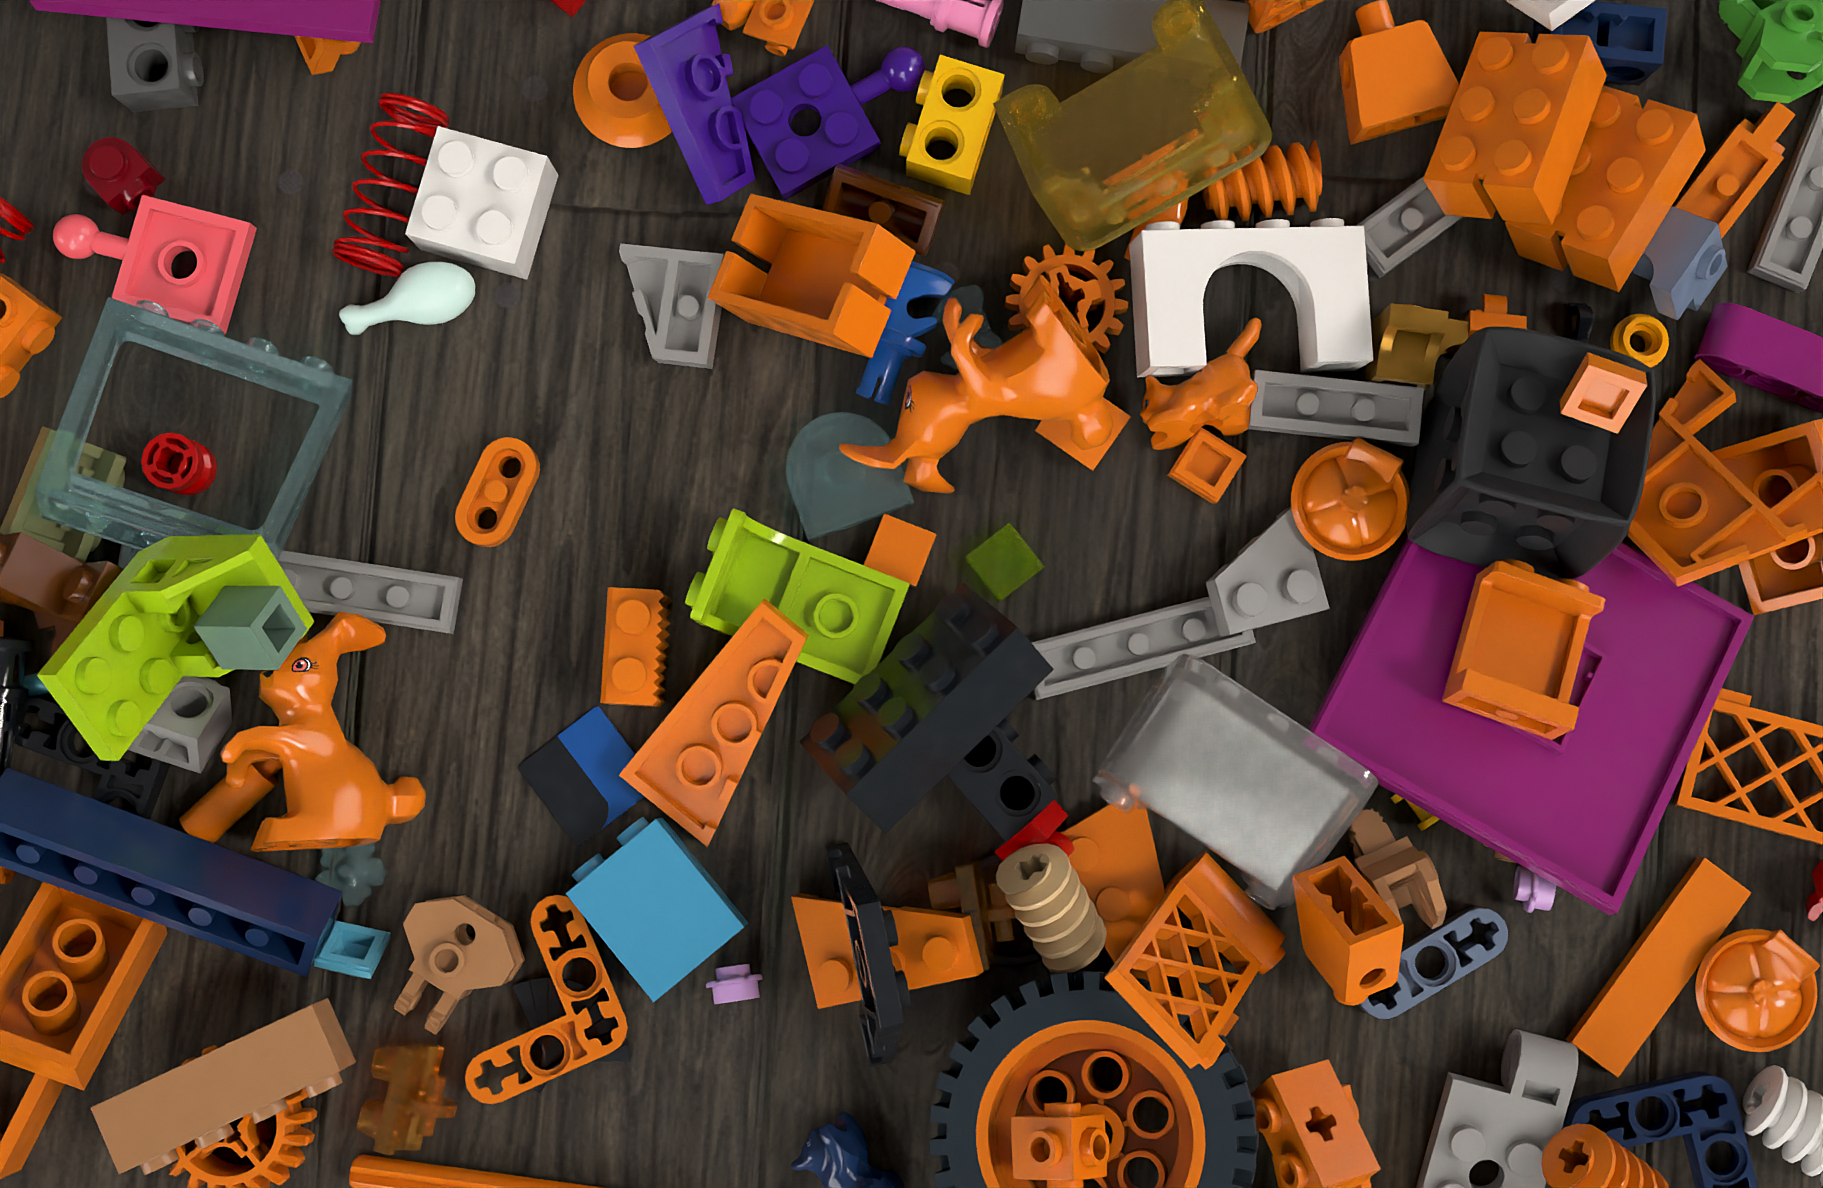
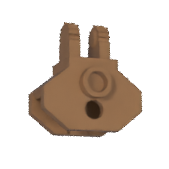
[1348,808,1447,929]
[394,895,525,1035]

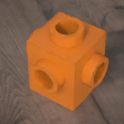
[1011,1102,1110,1188]

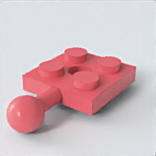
[53,195,257,334]

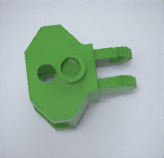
[1718,0,1823,103]

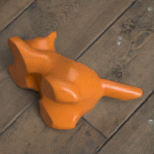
[1140,317,1262,450]

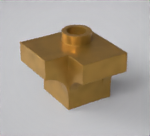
[1364,303,1470,390]

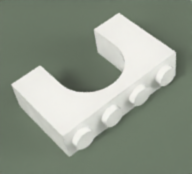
[1129,218,1373,377]

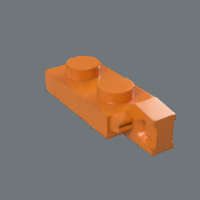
[1673,102,1796,239]

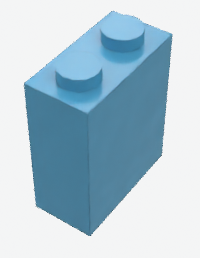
[566,817,749,1002]

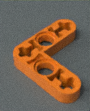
[465,895,628,1104]

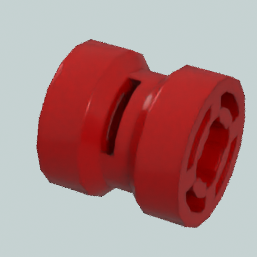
[141,432,217,496]

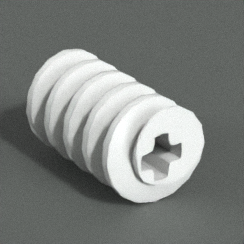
[1742,1065,1823,1186]

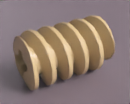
[996,843,1107,974]

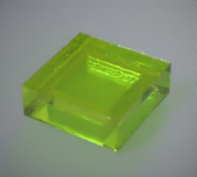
[965,522,1045,603]

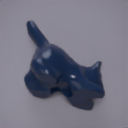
[791,1111,905,1188]

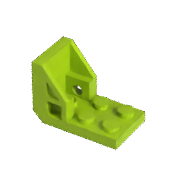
[37,534,314,761]

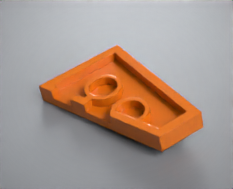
[1060,785,1173,981]
[791,893,984,1009]

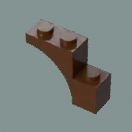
[0,532,124,625]

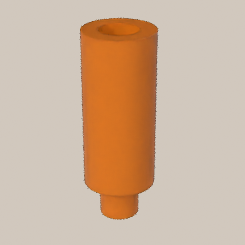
[179,760,282,844]

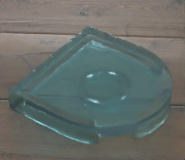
[786,412,914,541]

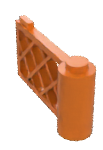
[1673,688,1823,845]
[1104,851,1286,1070]

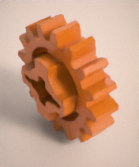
[1005,242,1128,353]

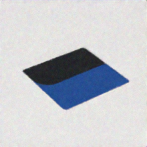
[518,707,645,846]

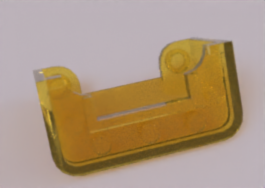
[993,0,1272,251]

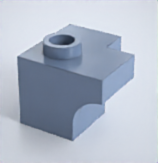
[1632,206,1728,320]

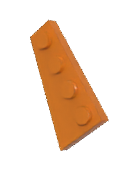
[619,598,809,847]

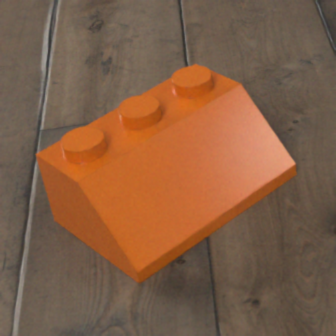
[1711,419,1823,615]

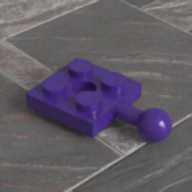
[731,45,926,200]

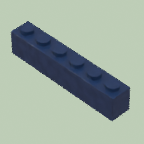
[0,768,343,977]

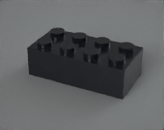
[799,582,1054,834]

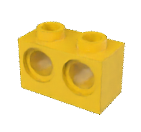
[899,55,1005,195]

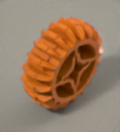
[169,1041,318,1188]

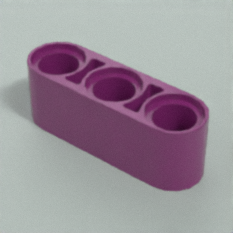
[1694,302,1823,414]

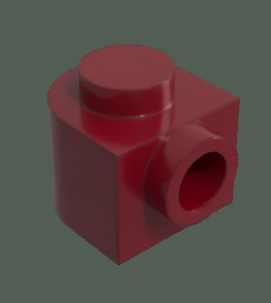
[82,137,165,215]

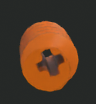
[1200,140,1322,221]
[1541,1123,1669,1188]

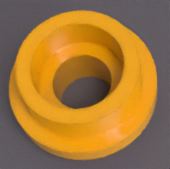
[1610,314,1669,368]

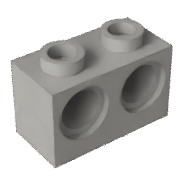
[127,677,232,774]

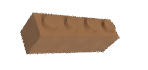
[91,998,356,1175]

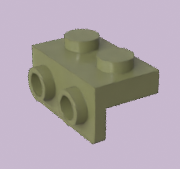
[0,426,126,563]

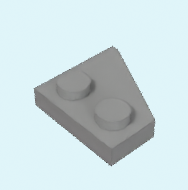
[619,243,725,369]

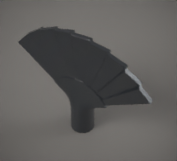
[512,977,631,1093]

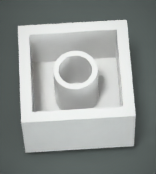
[405,126,558,280]

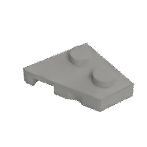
[1206,507,1330,637]

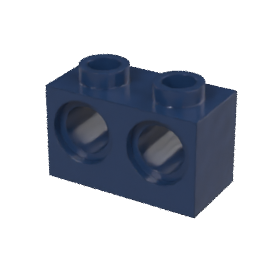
[1532,1,1667,86]

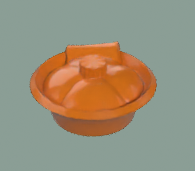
[573,33,672,148]
[1291,437,1410,561]
[1695,929,1820,1052]

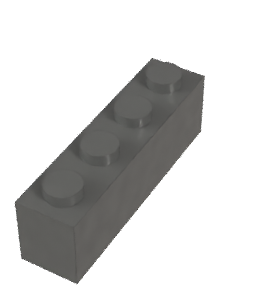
[1015,0,1250,91]

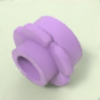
[1513,865,1556,913]
[706,964,763,1004]

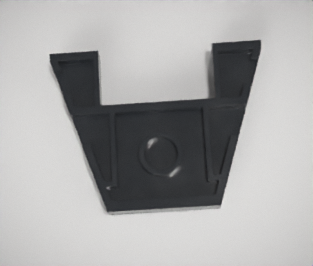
[825,842,911,1067]

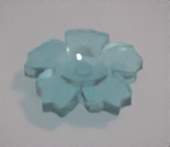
[315,843,387,906]

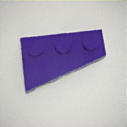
[634,3,755,205]

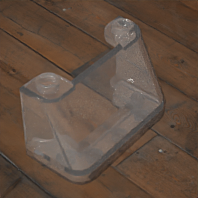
[1092,654,1379,910]

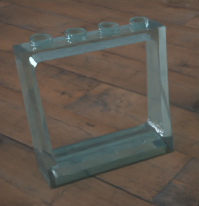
[35,297,352,562]

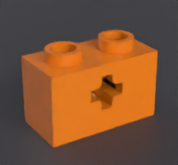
[1250,1059,1381,1188]

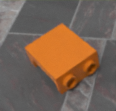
[1442,559,1606,740]

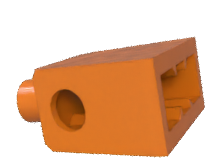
[1339,0,1459,145]
[1292,856,1404,1005]

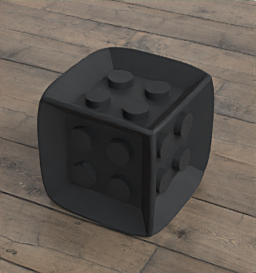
[1407,327,1656,580]

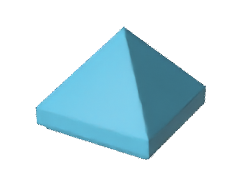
[314,920,390,979]

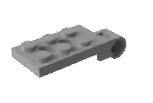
[1416,1029,1578,1188]

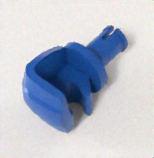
[855,261,954,405]

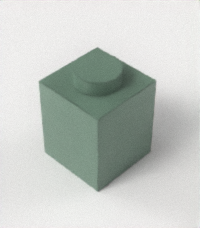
[194,586,307,670]

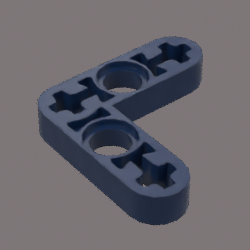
[1563,1071,1758,1188]

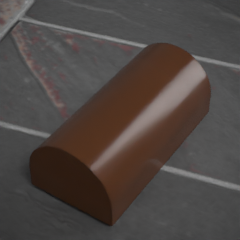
[822,163,945,257]

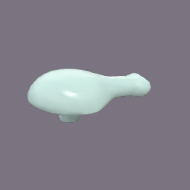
[339,262,475,335]

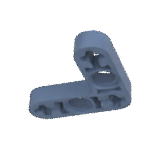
[1294,866,1508,1019]

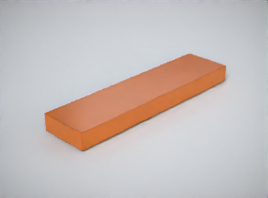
[1565,857,1752,1078]

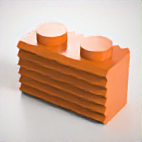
[600,587,672,707]

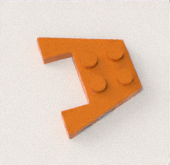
[1627,359,1823,587]

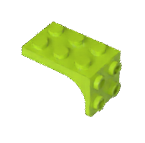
[685,508,910,685]

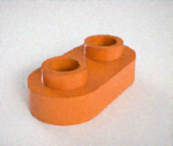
[455,437,540,547]

